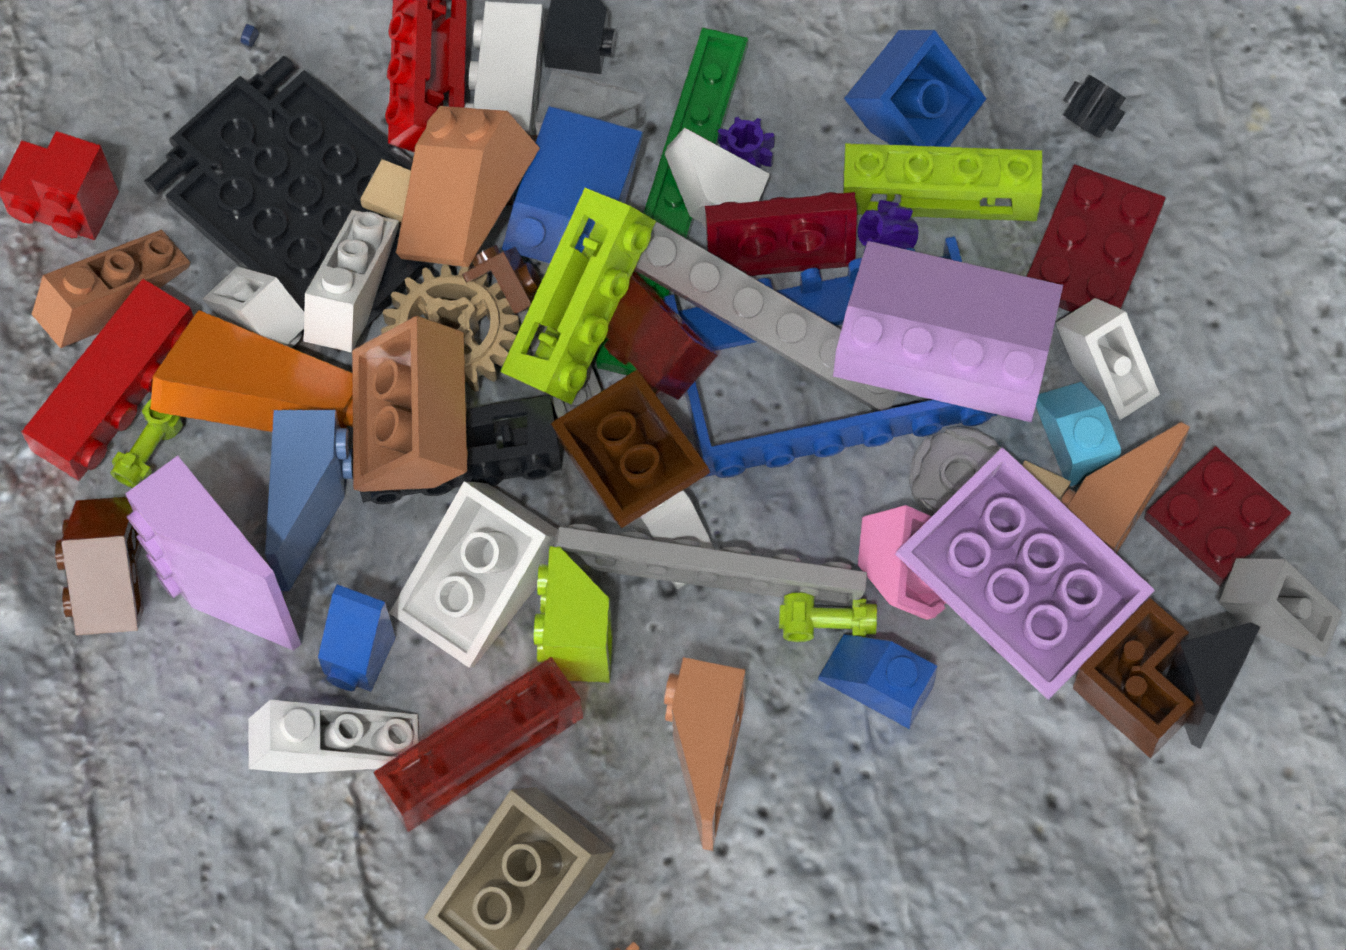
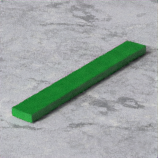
[596,27,748,379]

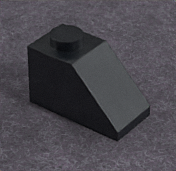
[542,0,616,74]

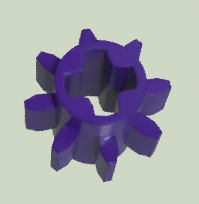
[718,117,775,168]
[857,200,919,253]

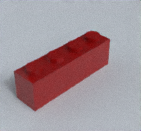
[21,279,194,481]

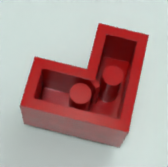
[0,131,119,240]

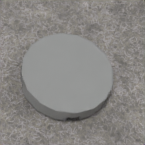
[909,427,1001,516]

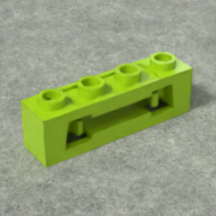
[843,143,1042,221]
[500,188,656,405]

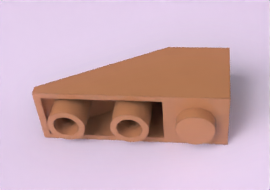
[31,229,191,348]

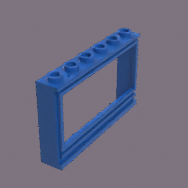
[664,236,997,478]

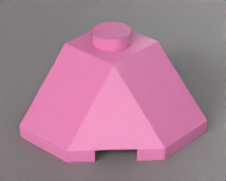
[858,505,946,620]

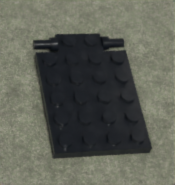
[144,55,434,353]

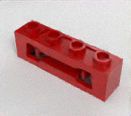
[385,0,467,152]

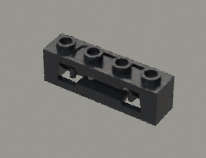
[349,395,562,504]

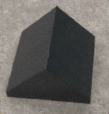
[1166,622,1261,749]

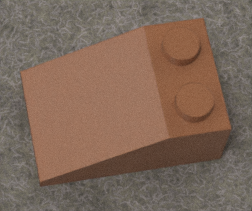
[396,106,540,267]
[664,657,746,851]

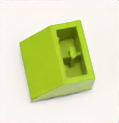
[534,546,613,683]

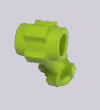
[110,399,183,488]
[779,593,877,642]

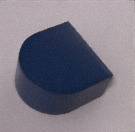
[240,24,259,47]

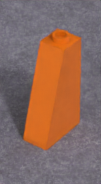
[150,310,353,432]

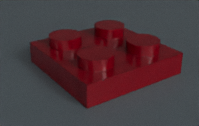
[1144,446,1291,587]

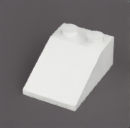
[389,481,558,668]

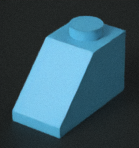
[1036,382,1121,486]

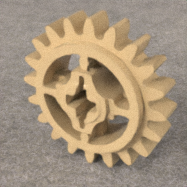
[381,264,520,392]

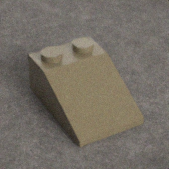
[424,787,615,950]

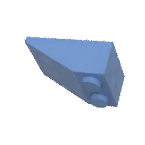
[265,410,353,591]

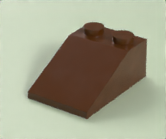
[550,370,711,529]

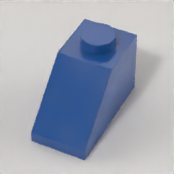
[318,584,396,692]
[818,634,938,729]

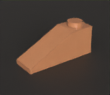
[1060,422,1190,554]

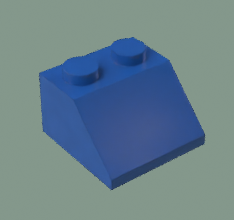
[844,30,987,147]

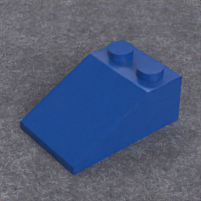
[502,106,644,263]

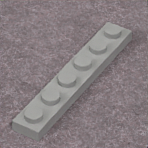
[634,222,899,412]
[553,524,867,608]

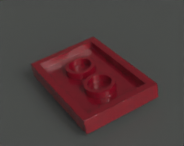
[1027,164,1166,312]
[705,192,857,276]

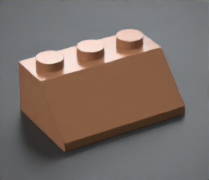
[352,316,468,492]

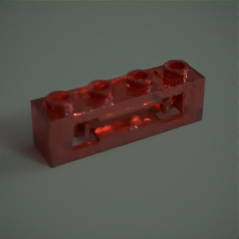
[373,657,583,832]

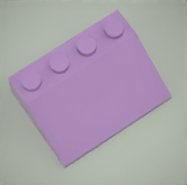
[833,241,1063,422]
[895,447,1155,700]
[125,455,302,651]

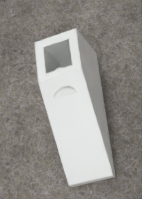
[304,210,399,352]
[248,700,419,773]

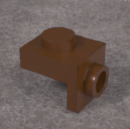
[462,245,541,314]

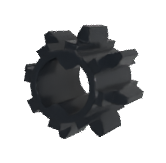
[1062,74,1126,138]

